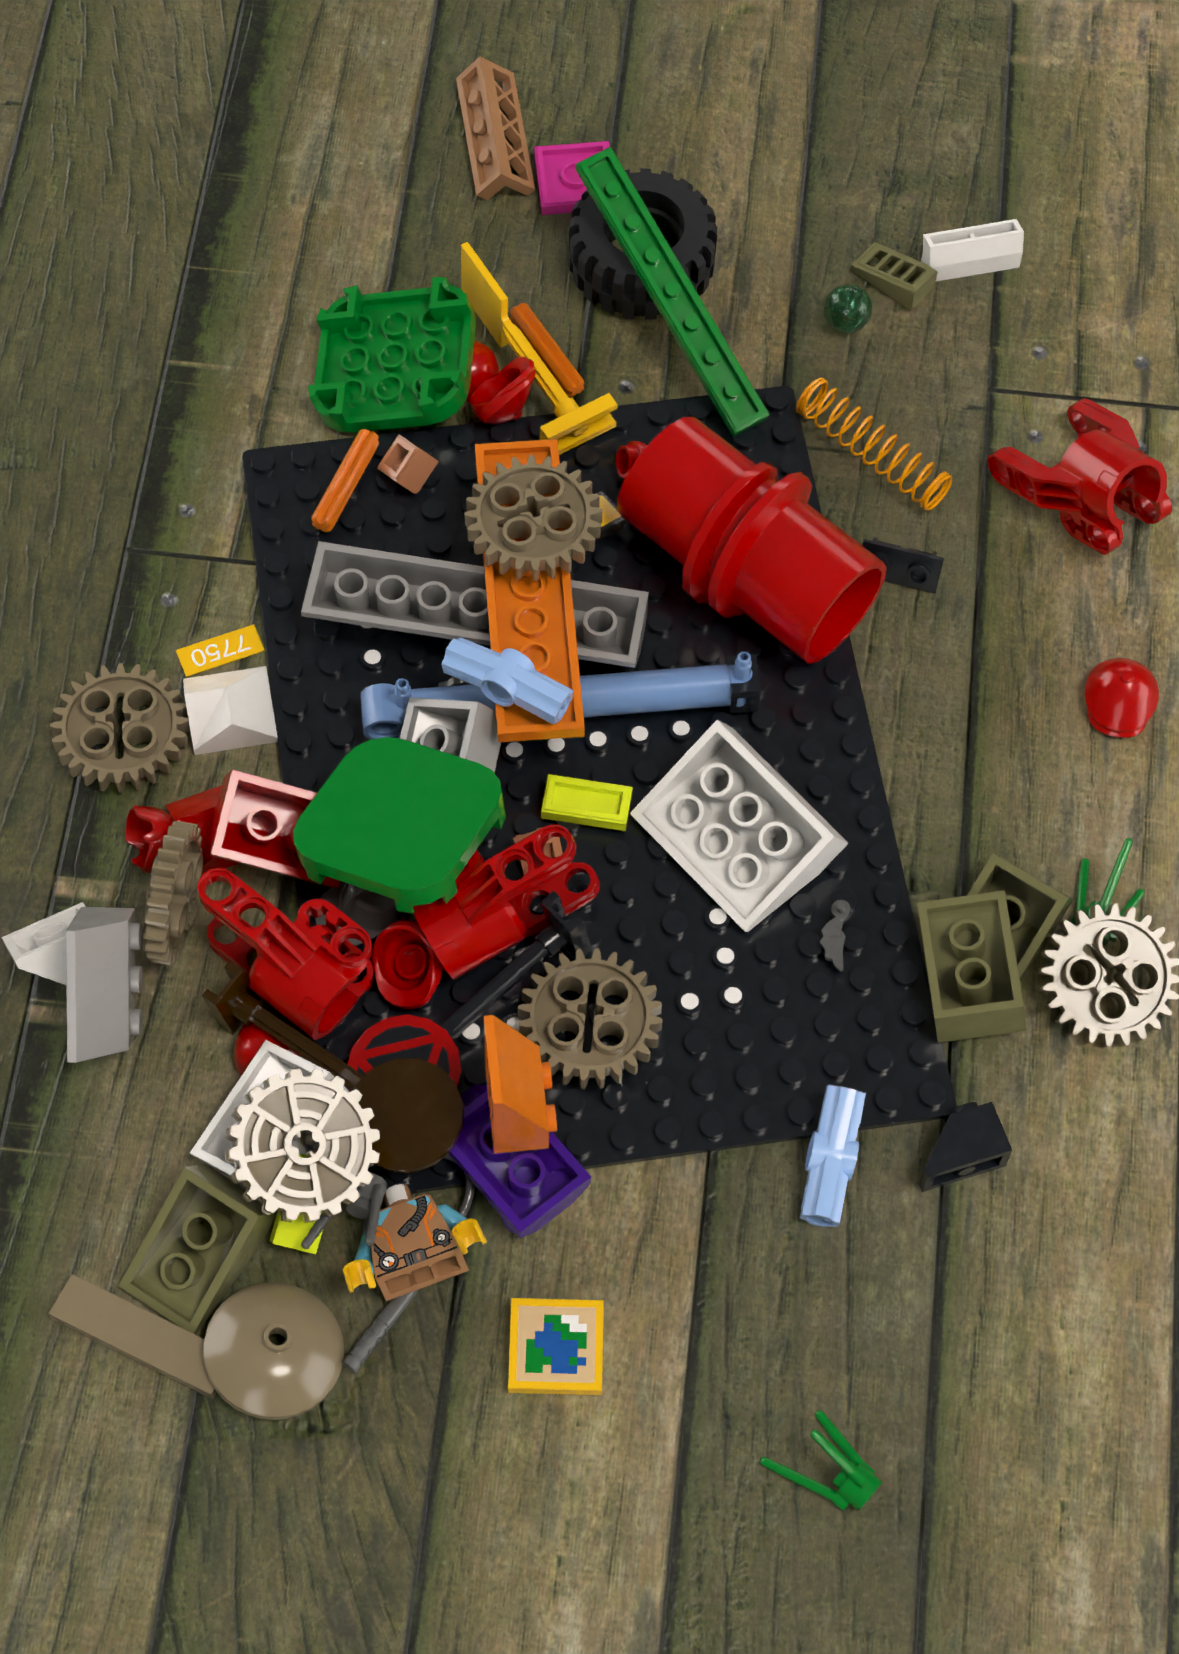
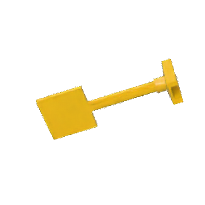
[461,242,618,455]

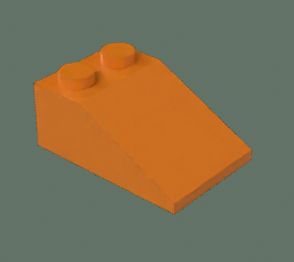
[484,1015,557,1154]

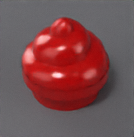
[616,441,647,478]

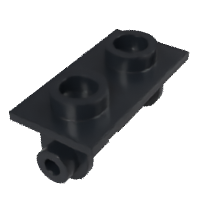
[862,537,944,593]

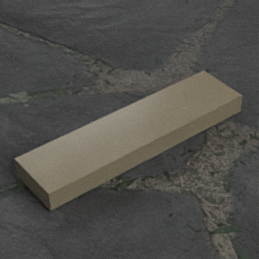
[48,1274,217,1399]

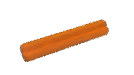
[510,303,584,397]
[312,429,379,532]

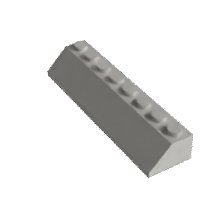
[301,541,649,668]

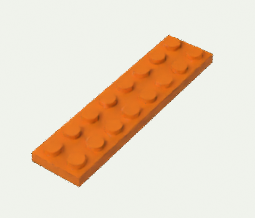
[475,439,585,742]

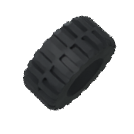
[568,168,718,320]

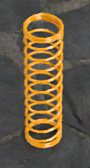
[796,378,953,511]

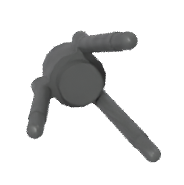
[301,1172,388,1293]

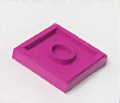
[534,141,610,215]

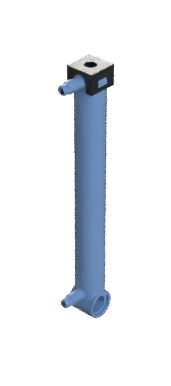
[360,652,761,739]

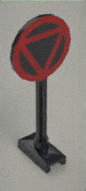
[347,890,592,1092]

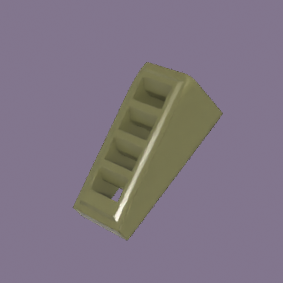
[850,242,938,311]

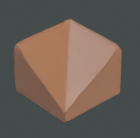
[377,435,439,494]

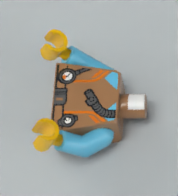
[343,1184,487,1301]

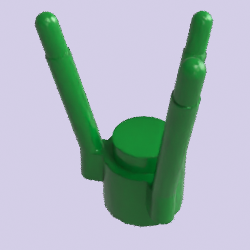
[1071,838,1145,946]
[760,1410,883,1511]

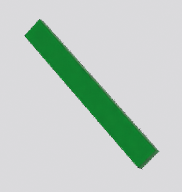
[575,147,769,437]

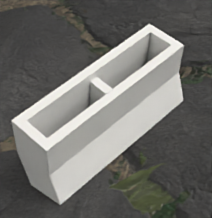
[921,219,1024,281]

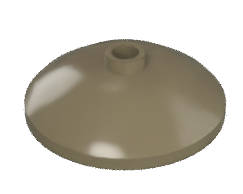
[203,1282,344,1420]

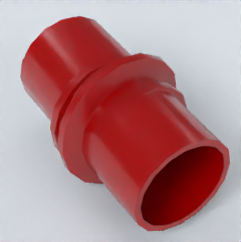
[617,417,887,664]

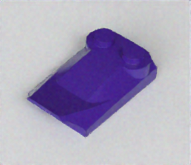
[449,1083,591,1238]

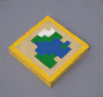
[508,1298,604,1395]

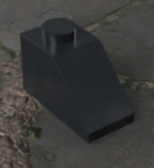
[919,1102,1012,1192]

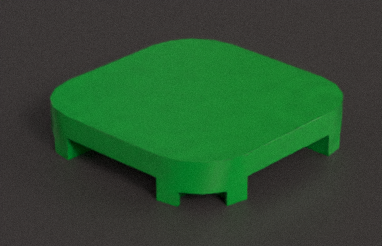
[308,277,476,433]
[293,737,506,913]

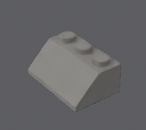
[400,697,501,773]
[66,907,143,1063]

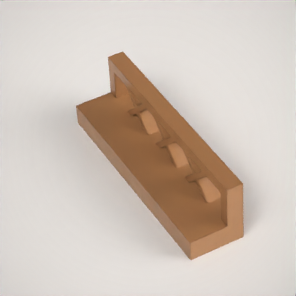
[456,57,535,201]

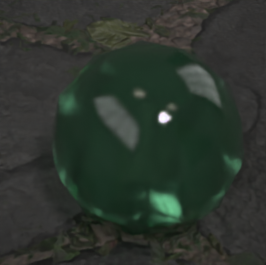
[823,284,872,334]

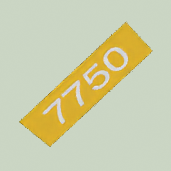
[176,624,265,677]

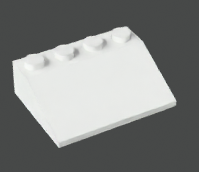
[630,720,848,932]

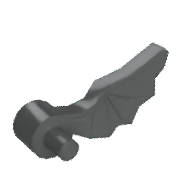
[819,900,851,972]

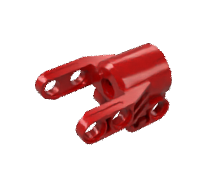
[987,398,1172,555]
[413,824,600,980]
[197,868,374,1040]

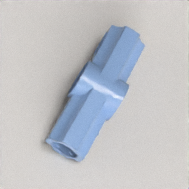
[441,637,574,725]
[799,1085,866,1227]

